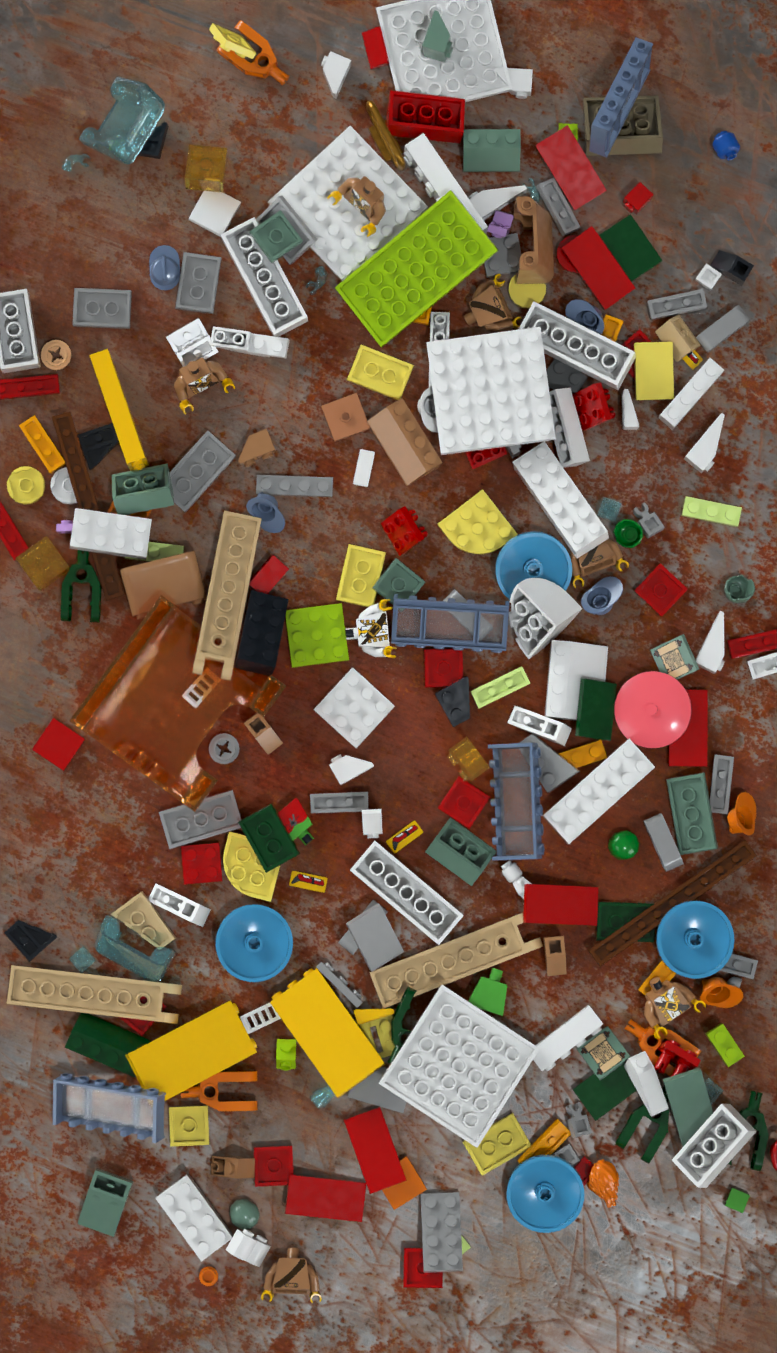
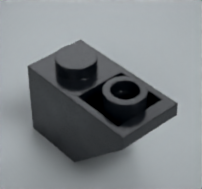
[710,250,754,286]

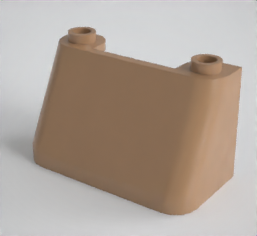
[513,196,554,284]
[120,551,207,620]

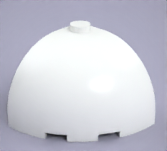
[509,578,582,659]

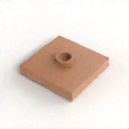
[321,393,370,442]

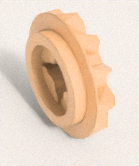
[41,340,72,371]

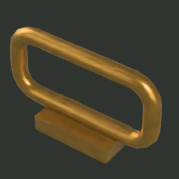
[366,100,405,171]

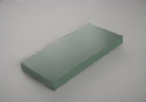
[666,773,718,855]
[663,1067,713,1147]

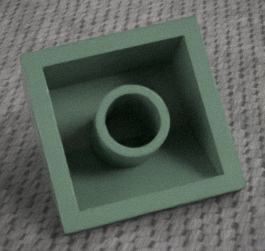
[422,10,453,63]

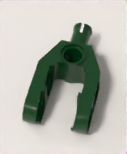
[61,550,102,623]
[388,987,417,1064]
[615,1086,669,1164]
[728,1091,769,1171]

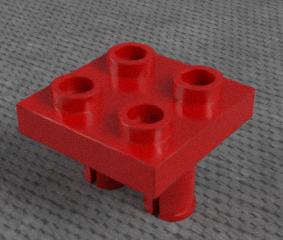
[572,382,616,431]
[381,506,428,556]
[654,1040,701,1077]

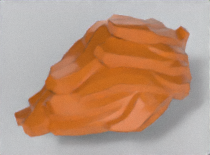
[587,1159,619,1208]

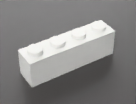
[658,358,724,430]
[549,388,590,468]
[533,1005,603,1071]

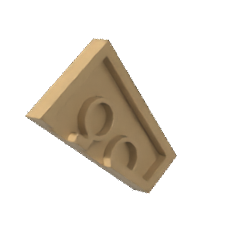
[111,891,176,950]

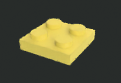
[209,23,256,59]
[169,1105,210,1147]

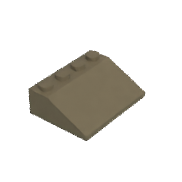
[583,95,663,156]

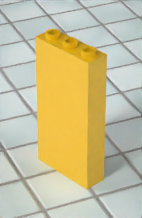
[90,349,149,471]
[270,968,385,1098]
[125,1000,257,1107]

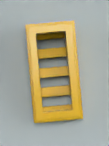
[353,1008,395,1025]

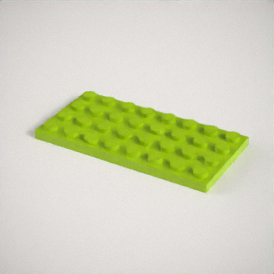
[335,190,499,347]

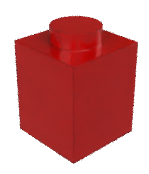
[623,182,654,215]

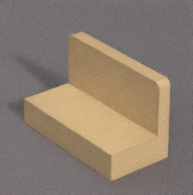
[655,315,701,362]

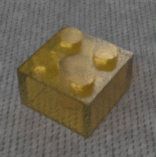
[185,144,228,193]
[16,536,70,591]
[447,737,490,783]

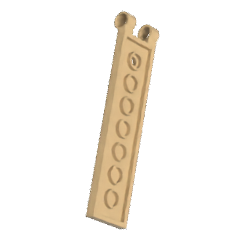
[192,511,262,681]
[369,913,543,1009]
[7,965,182,1024]

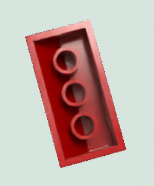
[386,90,465,144]

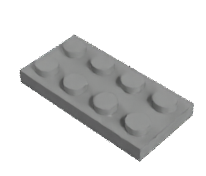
[170,431,236,513]
[159,790,241,849]
[421,1192,463,1273]

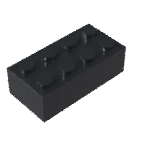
[234,590,289,677]

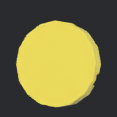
[508,275,546,309]
[7,466,45,505]

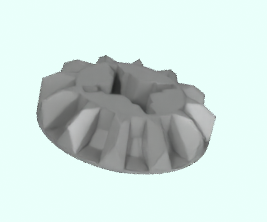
[209,733,240,764]

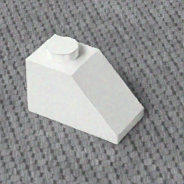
[321,51,351,99]
[495,67,533,99]
[329,754,374,786]

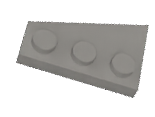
[519,734,580,793]

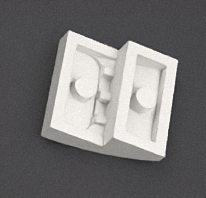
[189,185,241,237]
[166,318,218,367]

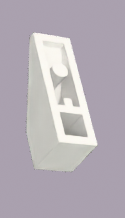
[468,185,527,220]
[684,413,725,473]
[695,611,725,674]
[508,706,572,746]
[362,809,383,838]
[149,884,211,927]
[624,1051,669,1117]

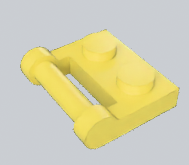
[359,1015,395,1058]

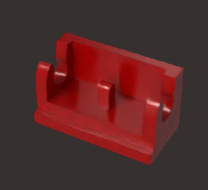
[249,555,289,594]

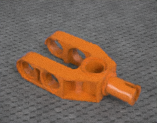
[216,20,290,86]
[624,1019,701,1076]
[181,1071,258,1111]

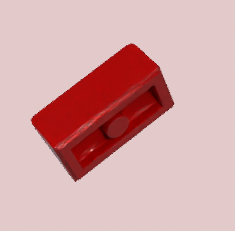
[362,26,389,69]

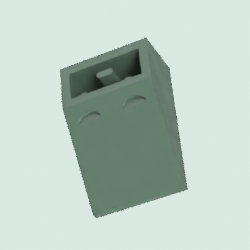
[77,1168,134,1237]

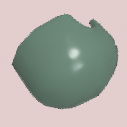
[724,575,755,604]
[229,1199,260,1230]

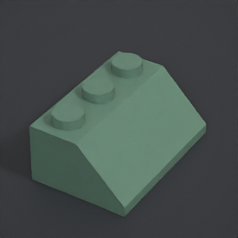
[463,129,521,172]
[112,464,174,515]
[425,817,497,886]

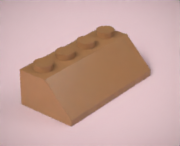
[367,398,443,486]

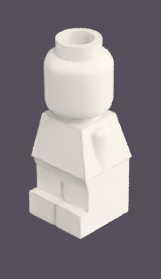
[501,860,531,905]

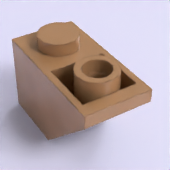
[238,429,276,468]
[244,712,283,755]
[543,936,567,976]
[211,1156,255,1179]

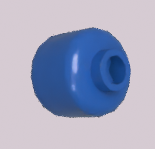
[712,131,740,161]

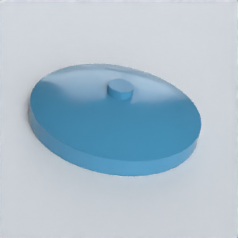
[495,531,572,600]
[656,901,734,979]
[215,904,293,982]
[506,1155,585,1233]

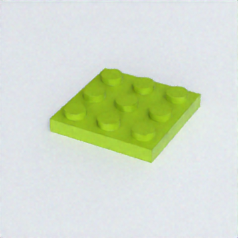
[286,603,349,668]

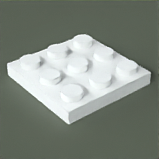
[314,667,395,748]

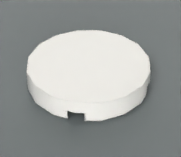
[50,467,77,505]

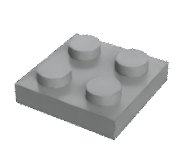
[484,233,521,278]

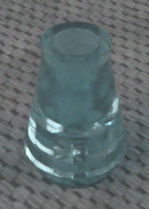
[310,1085,335,1109]

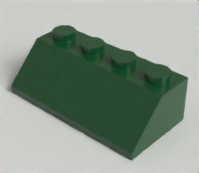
[65,1013,152,1078]

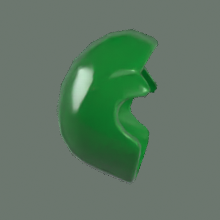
[613,519,644,548]
[608,831,640,860]

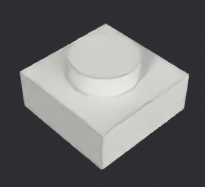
[695,263,722,291]

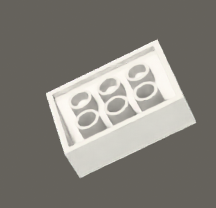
[545,640,608,721]

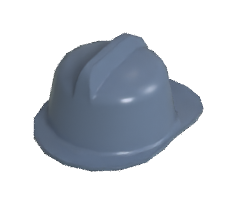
[149,245,180,290]
[565,299,604,335]
[246,492,285,533]
[581,576,623,615]

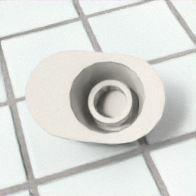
[417,387,438,433]

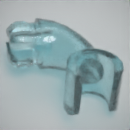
[62,154,91,172]
[523,178,540,203]
[306,266,328,295]

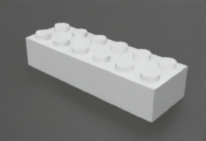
[403,133,488,234]
[221,217,308,337]
[518,301,636,390]
[513,441,609,559]
[542,738,655,845]
[350,841,464,945]

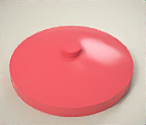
[614,671,692,748]

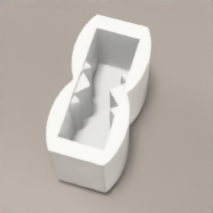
[226,1229,271,1267]

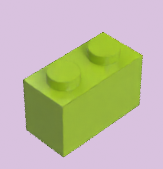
[705,1023,745,1067]

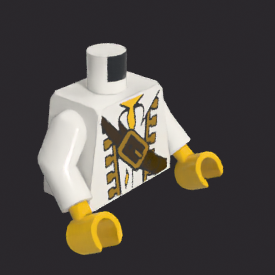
[346,599,397,658]

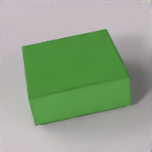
[724,1187,750,1213]

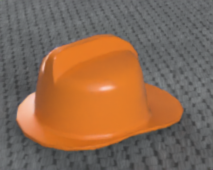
[727,792,756,836]
[700,977,743,1008]

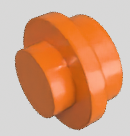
[199,1266,218,1286]

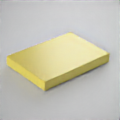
[634,342,674,400]
[347,345,414,400]
[336,544,386,607]
[463,1112,531,1176]

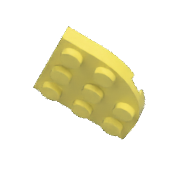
[437,489,518,555]
[223,832,280,902]

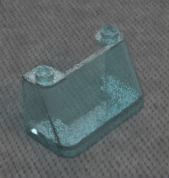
[79,76,165,164]
[95,915,178,982]

